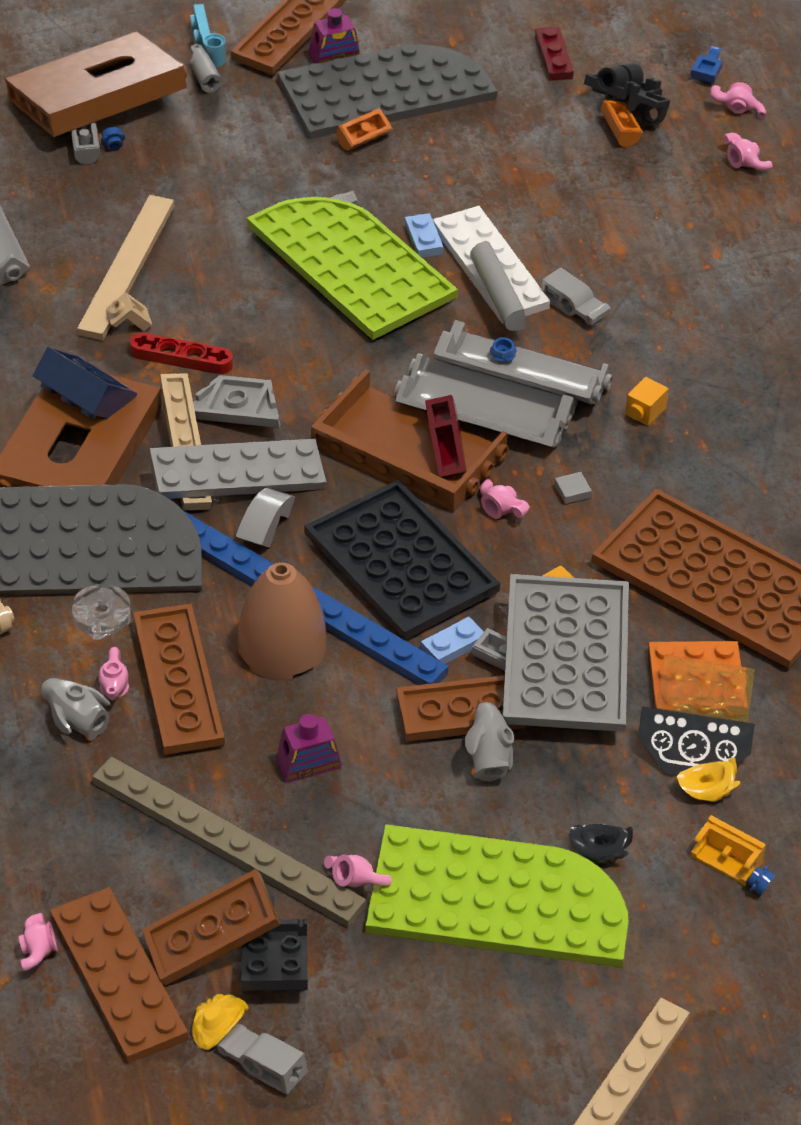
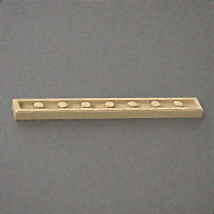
[77,195,174,341]

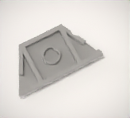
[193,375,281,428]

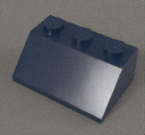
[33,347,137,419]

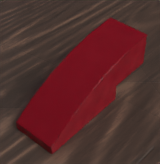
[425,395,467,478]

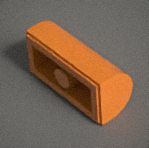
[601,100,643,147]
[336,108,393,151]

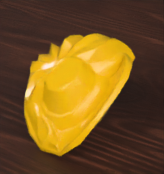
[677,757,741,802]
[192,994,248,1050]

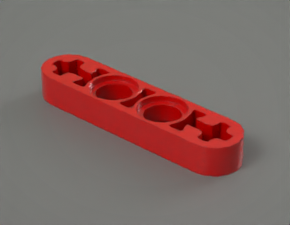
[130,333,233,374]

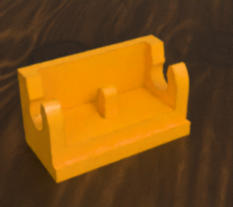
[690,815,766,886]

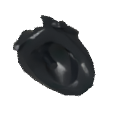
[569,824,633,864]

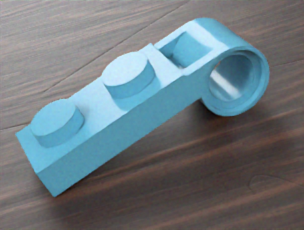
[190,4,226,67]

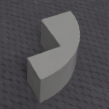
[236,488,295,548]

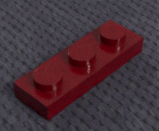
[535,27,574,81]

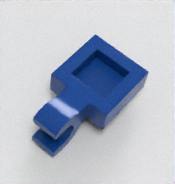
[691,46,723,84]

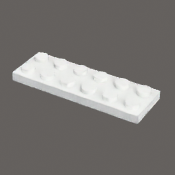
[433,206,550,323]

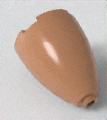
[237,563,327,680]

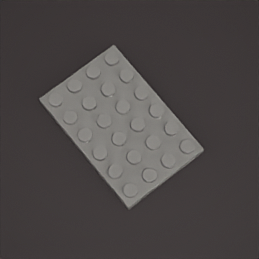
[503,574,629,732]

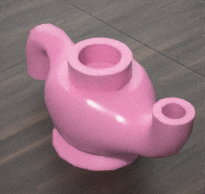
[710,82,766,118]
[722,133,773,170]
[480,479,530,519]
[99,647,129,700]
[324,855,392,888]
[19,913,58,971]

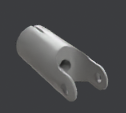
[190,44,222,93]

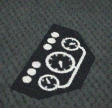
[638,707,755,776]

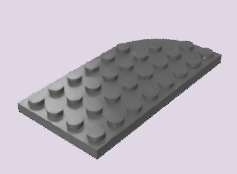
[277,44,497,139]
[0,484,202,596]

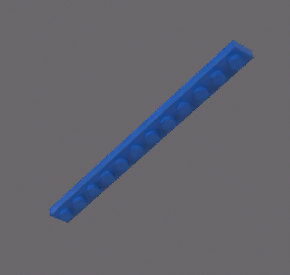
[184,511,449,685]

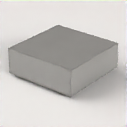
[554,472,592,504]

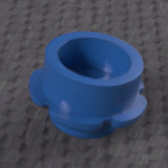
[101,127,126,150]
[490,338,517,363]
[747,866,775,896]

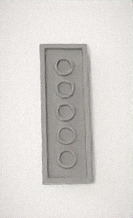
[148,439,327,499]

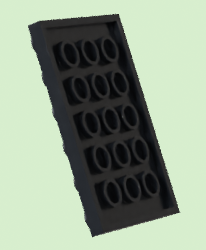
[304,479,500,640]

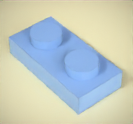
[405,213,443,258]
[421,617,484,664]

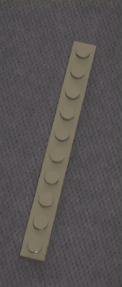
[92,756,366,928]

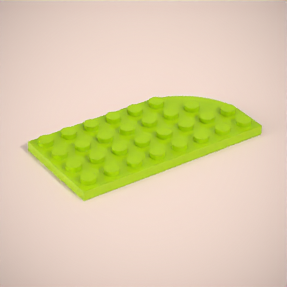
[247,197,458,340]
[366,824,628,968]

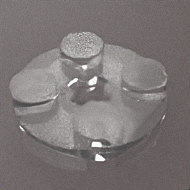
[72,584,131,639]

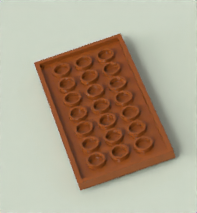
[591,489,801,669]

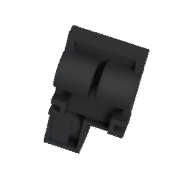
[584,63,671,125]
[241,892,308,991]

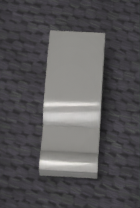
[542,268,611,325]
[217,1024,308,1095]

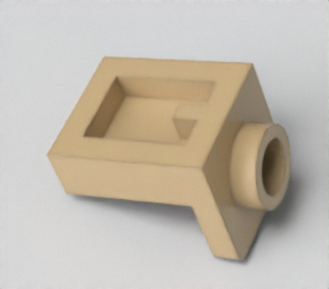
[106,292,152,331]

